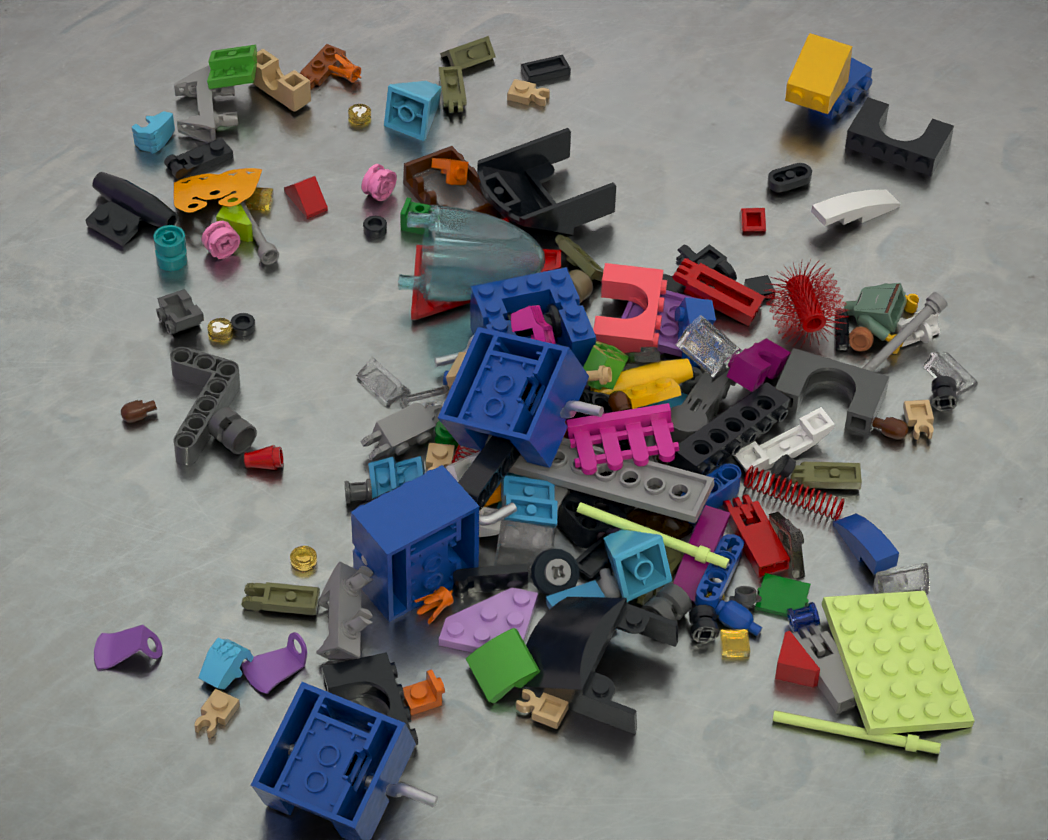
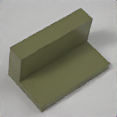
[440,36,496,69]

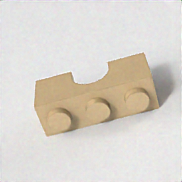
[253,49,311,112]

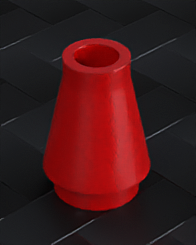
[244,445,284,470]

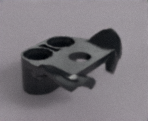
[557,489,632,548]

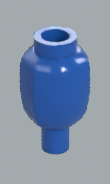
[715,600,763,636]

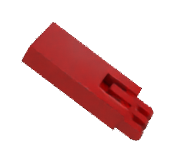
[672,258,765,326]
[723,494,790,578]

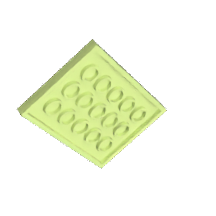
[821,591,975,735]

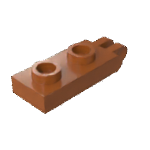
[300,44,346,89]

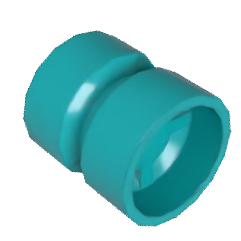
[153,225,188,271]

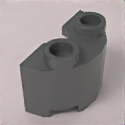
[156,289,204,335]

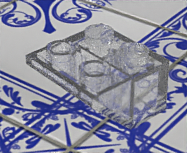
[676,315,743,378]
[494,519,557,579]

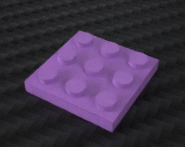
[621,290,698,357]

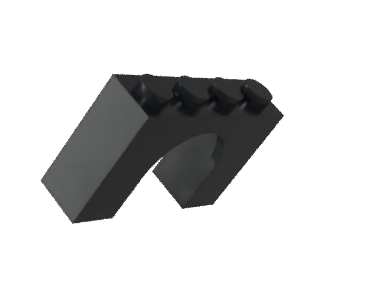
[845,97,954,177]
[322,652,418,763]

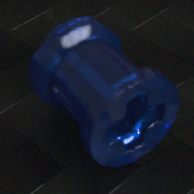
[786,602,820,632]

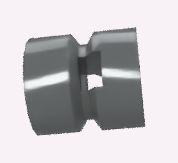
[208,407,257,454]
[641,583,692,622]

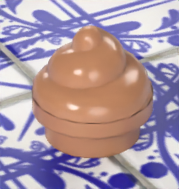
[849,326,874,351]

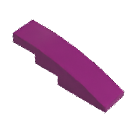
[673,505,731,604]

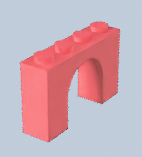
[593,263,667,358]

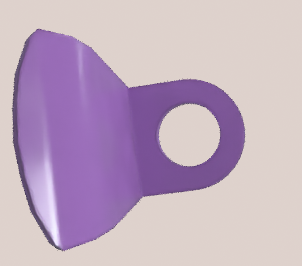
[94,625,162,670]
[242,632,307,694]

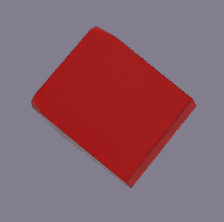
[739,208,766,232]

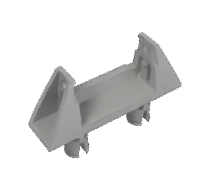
[174,66,238,143]
[316,562,373,660]

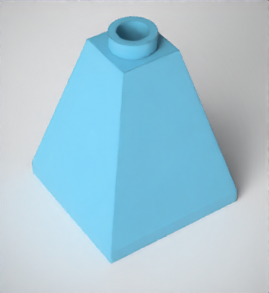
[384,81,442,141]
[603,529,672,602]

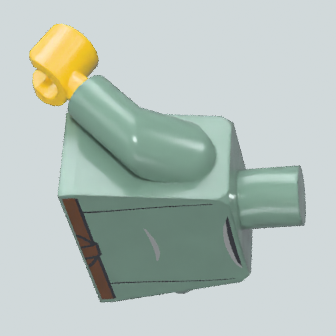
[844,283,919,354]

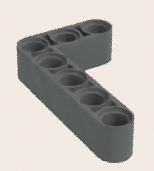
[170,347,240,465]

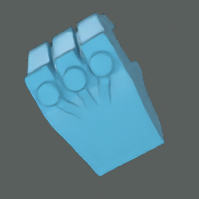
[132,111,175,154]
[198,637,254,689]

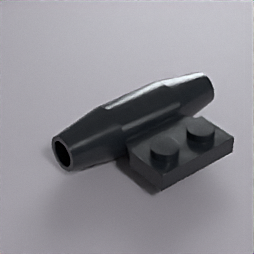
[85,172,178,247]

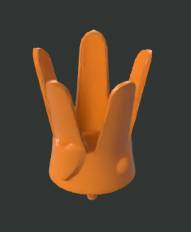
[328,54,361,83]
[414,586,454,624]

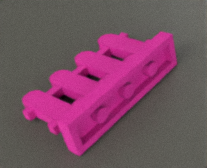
[566,403,679,475]

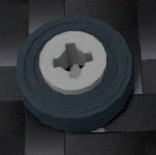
[531,549,579,596]

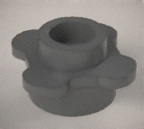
[729,586,762,609]

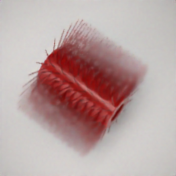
[763,260,849,347]

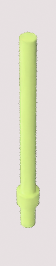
[577,502,730,569]
[773,710,941,754]

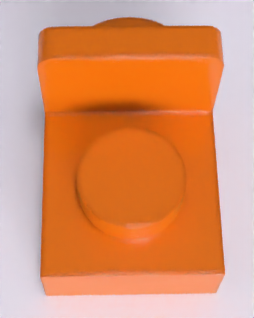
[431,158,468,185]
[403,669,445,716]

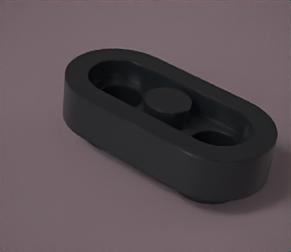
[767,163,812,192]

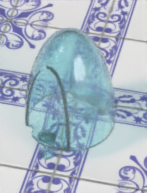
[398,205,545,302]

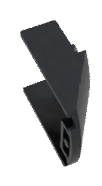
[477,128,617,235]
[522,597,678,734]

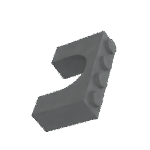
[775,348,889,435]

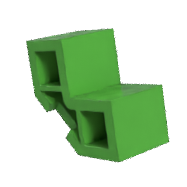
[583,341,629,390]

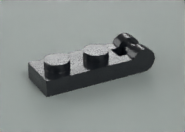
[164,137,234,180]
[453,563,528,598]

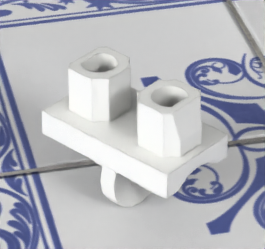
[895,311,940,347]

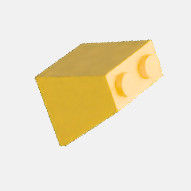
[785,33,853,114]

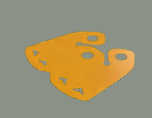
[173,168,262,213]

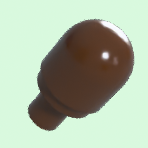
[608,391,632,412]
[121,400,157,423]
[872,417,908,440]

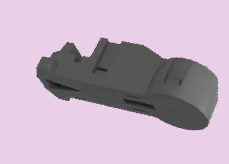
[670,362,736,444]

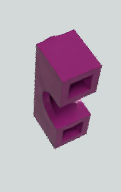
[726,338,791,392]

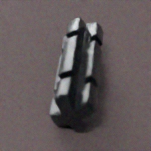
[835,309,850,351]

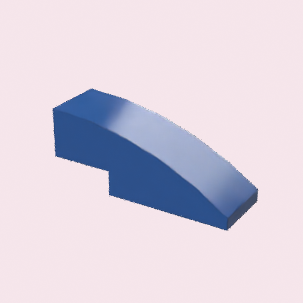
[833,513,899,575]

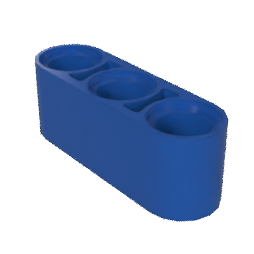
[681,463,741,524]

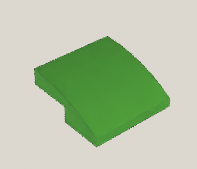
[207,44,257,89]
[465,628,540,703]

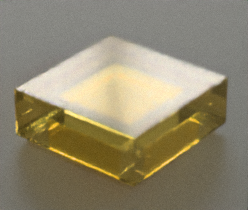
[246,187,274,211]
[720,629,750,657]

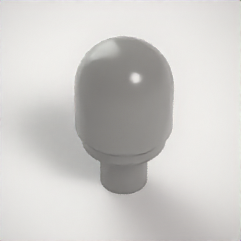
[598,568,621,598]

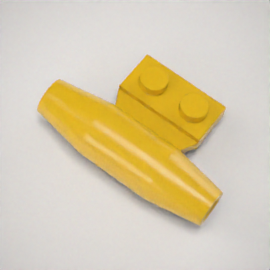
[590,358,693,409]

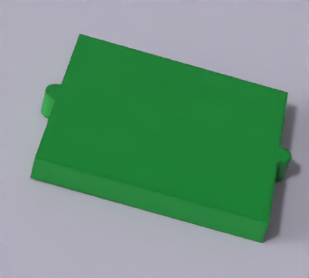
[755,573,811,621]

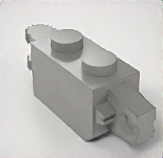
[361,403,442,460]

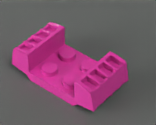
[511,305,556,389]

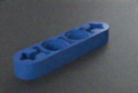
[695,534,744,609]

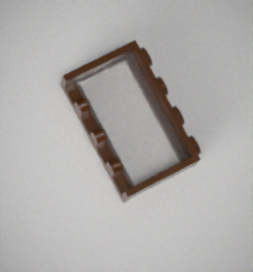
[403,146,501,240]

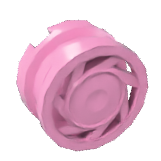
[361,164,397,202]
[201,221,240,259]

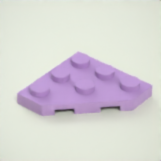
[439,587,538,653]

